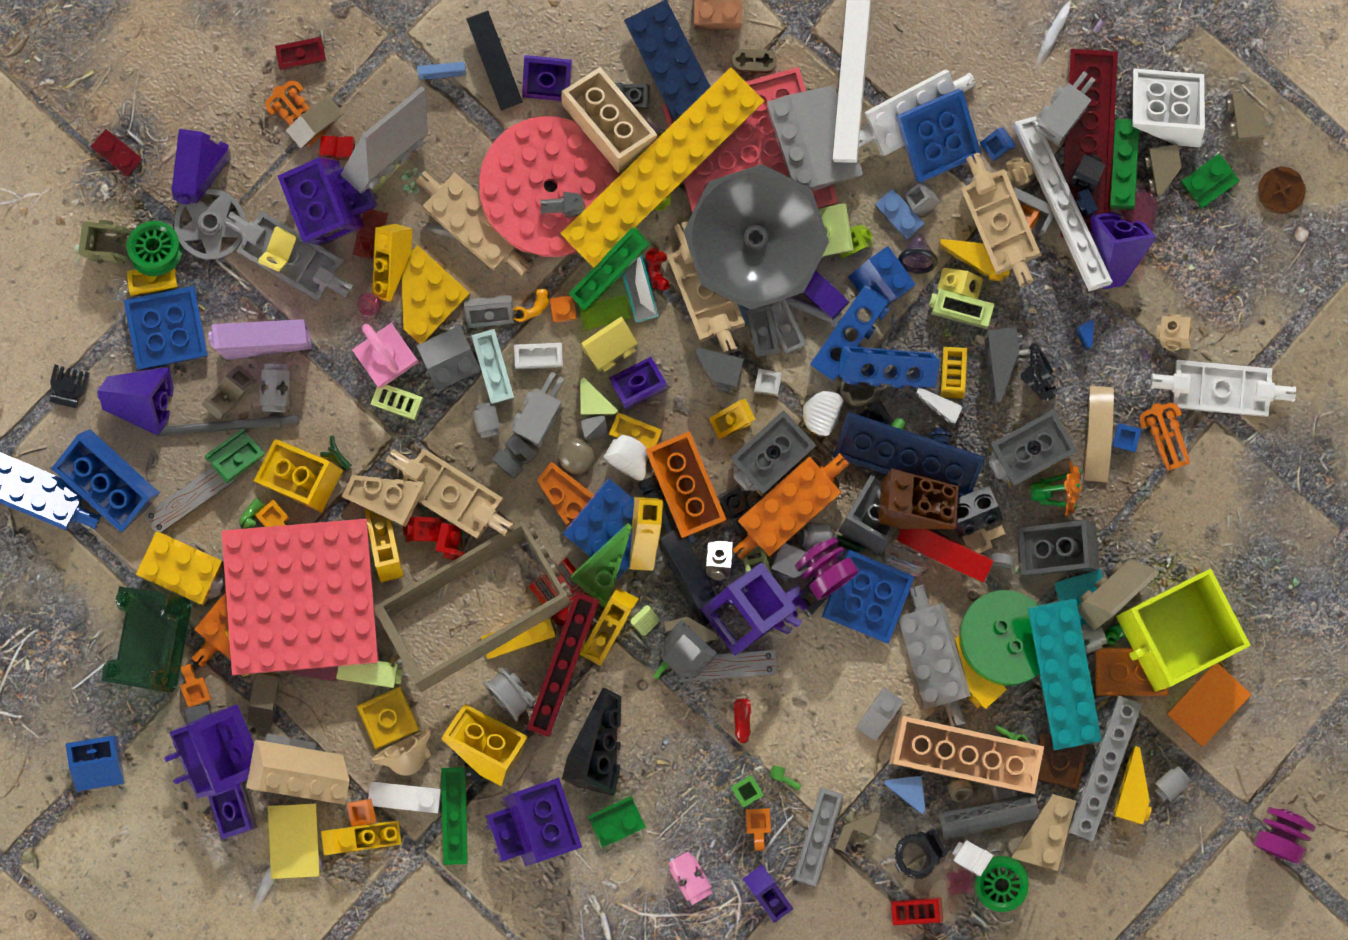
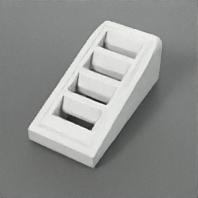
[915,388,962,426]

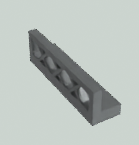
[938,793,1038,839]

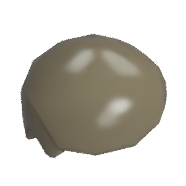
[840,369,877,407]
[558,437,595,475]

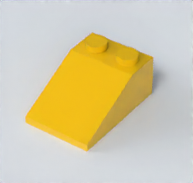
[253,439,343,513]
[442,703,528,786]

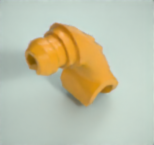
[513,289,550,322]

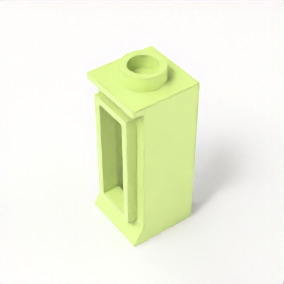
[929,288,994,329]
[336,661,403,688]

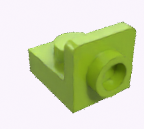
[839,225,873,259]

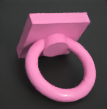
[352,323,419,389]

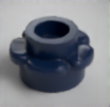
[929,428,952,445]

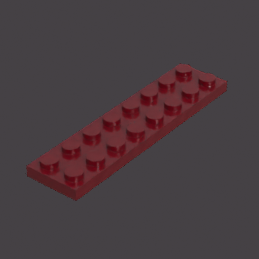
[1060,49,1118,238]

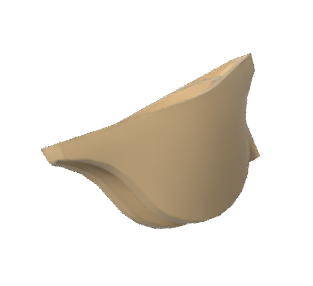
[371,729,431,776]

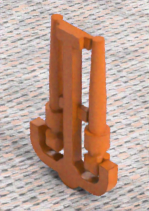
[265,81,328,147]
[1139,403,1190,471]

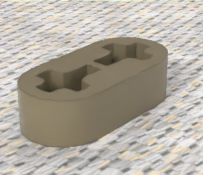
[732,49,777,73]

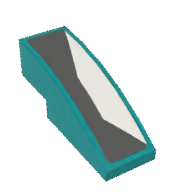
[622,254,659,323]

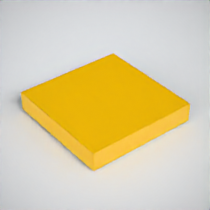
[356,686,420,750]

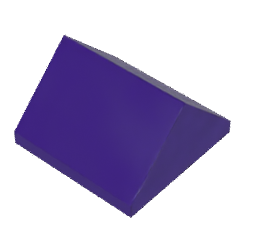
[522,55,573,101]
[609,357,668,411]
[208,782,258,839]

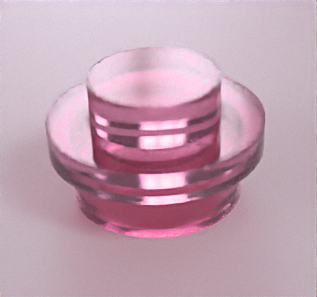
[357,293,381,316]

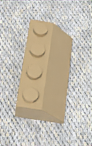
[562,67,657,173]
[246,740,349,805]

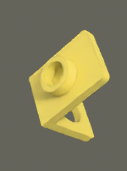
[258,226,297,272]
[937,268,983,299]

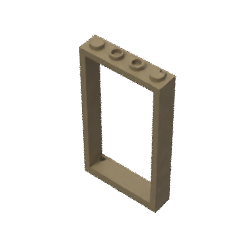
[374,520,572,692]

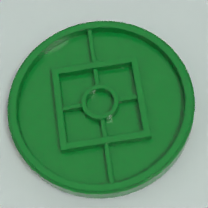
[959,590,1039,686]

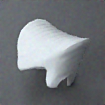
[803,391,844,436]
[604,435,648,481]

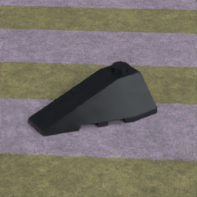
[562,688,622,796]

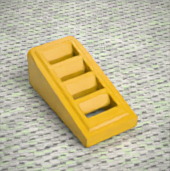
[941,347,967,399]

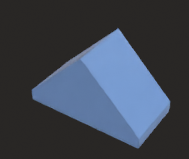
[883,776,925,814]

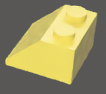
[581,316,638,372]

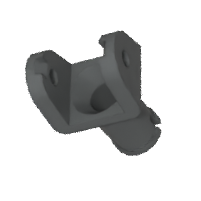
[540,192,585,218]

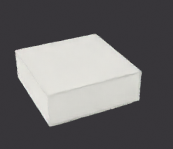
[754,368,782,397]

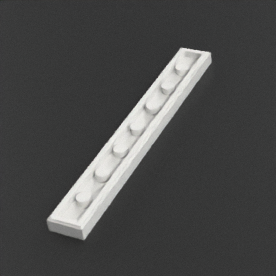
[833,0,871,163]
[1013,116,1112,291]

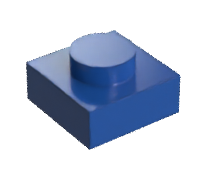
[1111,423,1141,453]

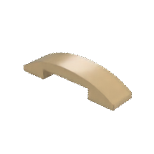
[1083,386,1114,483]

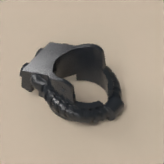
[1021,342,1057,401]
[894,829,948,880]

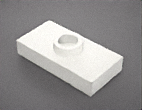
[514,343,563,369]

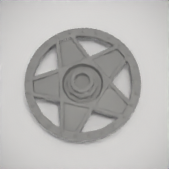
[174,189,246,260]

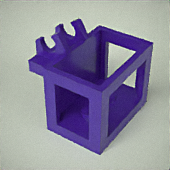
[277,157,378,246]
[701,562,807,656]
[164,704,254,799]
[485,778,582,866]

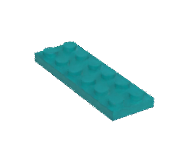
[1028,599,1102,750]

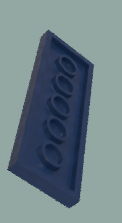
[624,0,711,122]
[833,412,985,498]

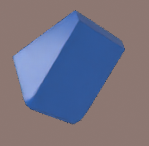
[980,127,1016,162]
[1075,320,1094,351]

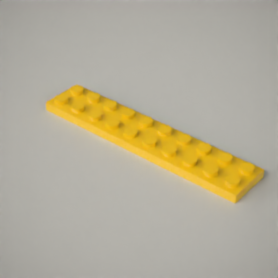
[560,67,764,268]

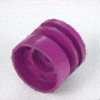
[794,537,859,600]
[1253,807,1316,865]

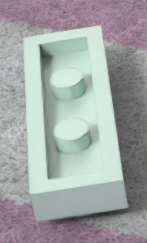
[471,329,514,405]

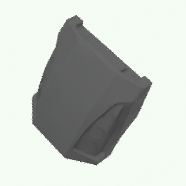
[660,619,716,678]

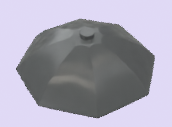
[684,164,829,310]

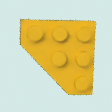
[402,245,470,344]

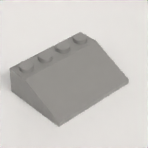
[766,85,863,191]
[341,86,428,194]

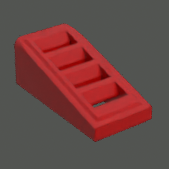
[891,897,943,925]

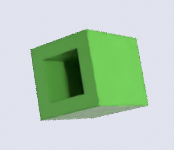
[731,775,764,808]

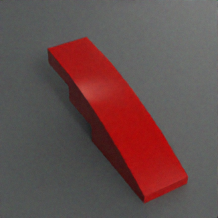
[896,529,994,583]

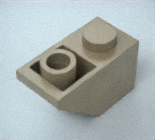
[1226,91,1267,143]
[1144,144,1182,199]

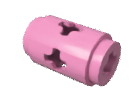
[668,851,713,905]

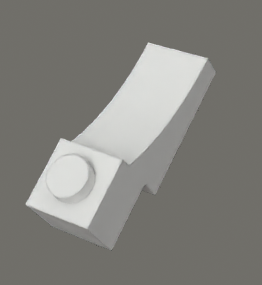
[952,840,993,876]

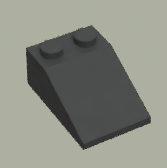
[984,327,1023,407]
[838,471,896,556]
[1018,520,1100,576]

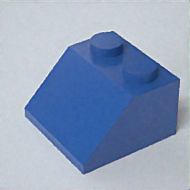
[848,246,916,307]

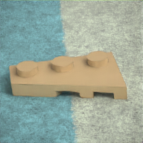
[342,475,426,527]
[1011,794,1076,871]

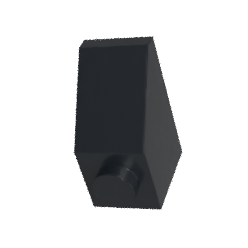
[1069,154,1106,193]

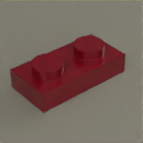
[275,36,327,71]
[91,129,143,178]

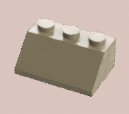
[1077,559,1159,630]

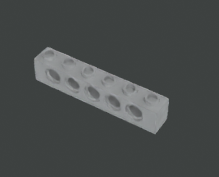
[1068,696,1142,841]

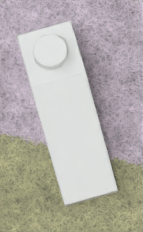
[368,781,442,813]

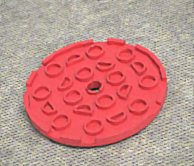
[478,116,620,257]

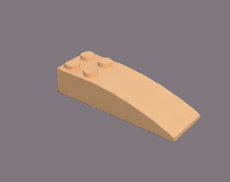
[889,716,1044,794]

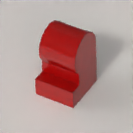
[319,136,356,161]

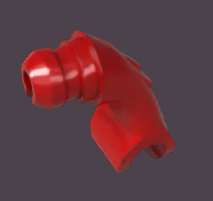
[646,248,670,291]
[734,699,751,744]

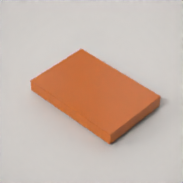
[1094,648,1168,696]
[1167,663,1252,747]

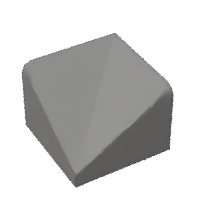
[904,181,940,217]
[581,415,608,440]

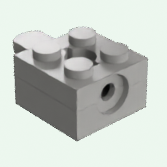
[1036,71,1095,146]
[511,372,565,448]

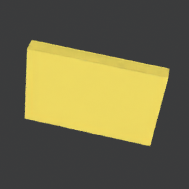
[268,803,320,879]

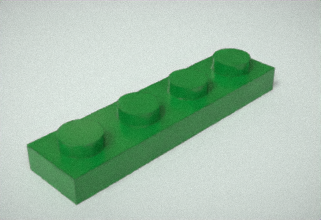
[1110,119,1140,210]
[569,227,651,311]
[441,767,468,865]

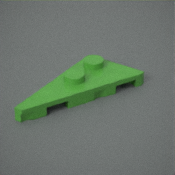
[571,523,632,608]

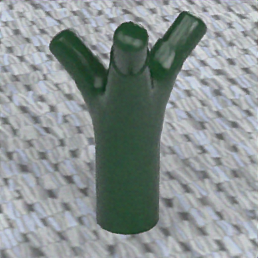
[320,435,352,472]
[836,534,867,552]

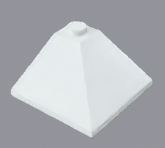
[1132,68,1205,147]

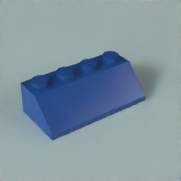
[51,429,160,533]

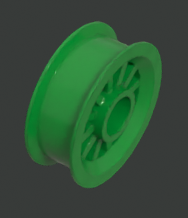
[126,221,182,276]
[975,856,1029,912]

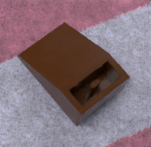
[878,469,959,529]

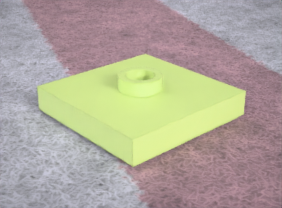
[819,203,854,258]

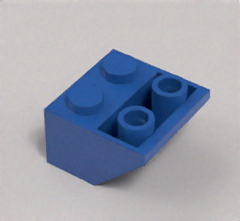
[65,735,125,791]

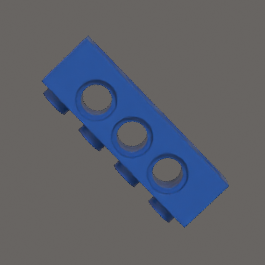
[810,285,890,381]
[838,346,940,390]

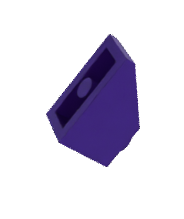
[743,865,793,923]

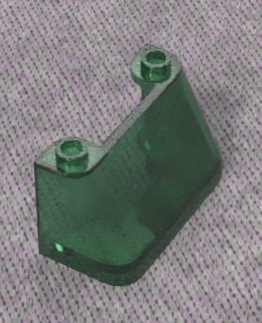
[101,586,191,693]

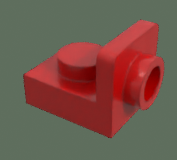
[403,517,441,542]
[435,523,465,560]

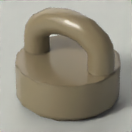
[948,778,974,802]

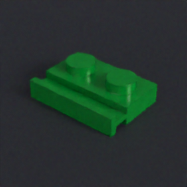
[1180,153,1240,209]
[205,428,265,484]
[588,796,646,848]

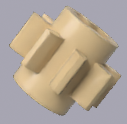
[1005,158,1034,187]

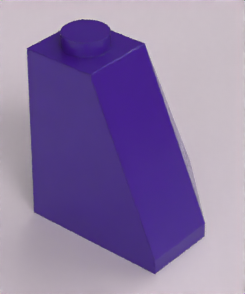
[171,129,231,204]
[1091,212,1156,289]
[97,368,174,435]

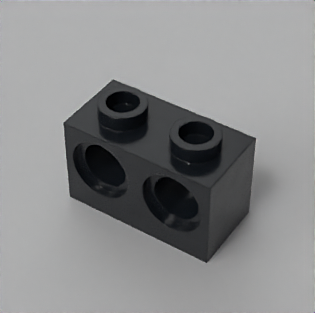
[955,485,1003,538]

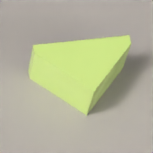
[580,377,618,417]

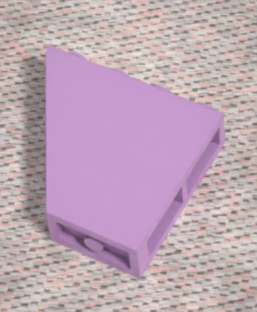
[208,319,312,360]

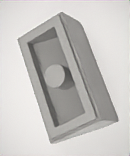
[464,295,514,328]

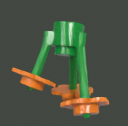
[1031,461,1082,519]

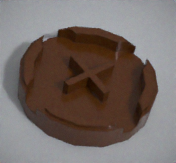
[1257,166,1306,214]

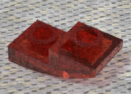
[352,209,389,260]

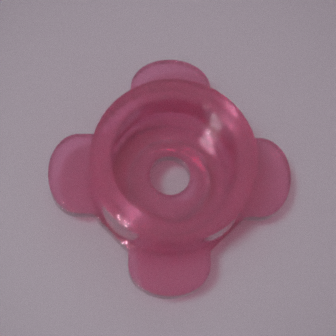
[947,870,972,895]

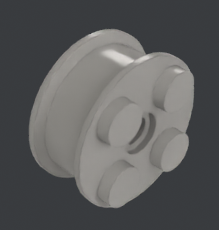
[482,667,536,723]

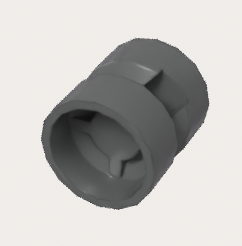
[491,434,536,479]

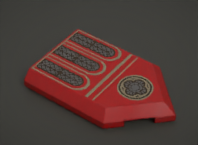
[529,558,592,629]

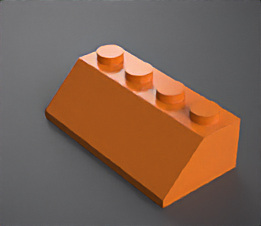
[645,431,726,538]

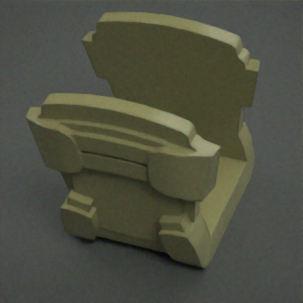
[78,220,132,265]

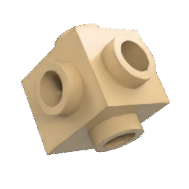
[1156,314,1193,351]

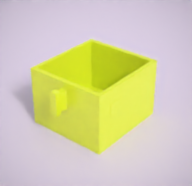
[1116,569,1251,692]

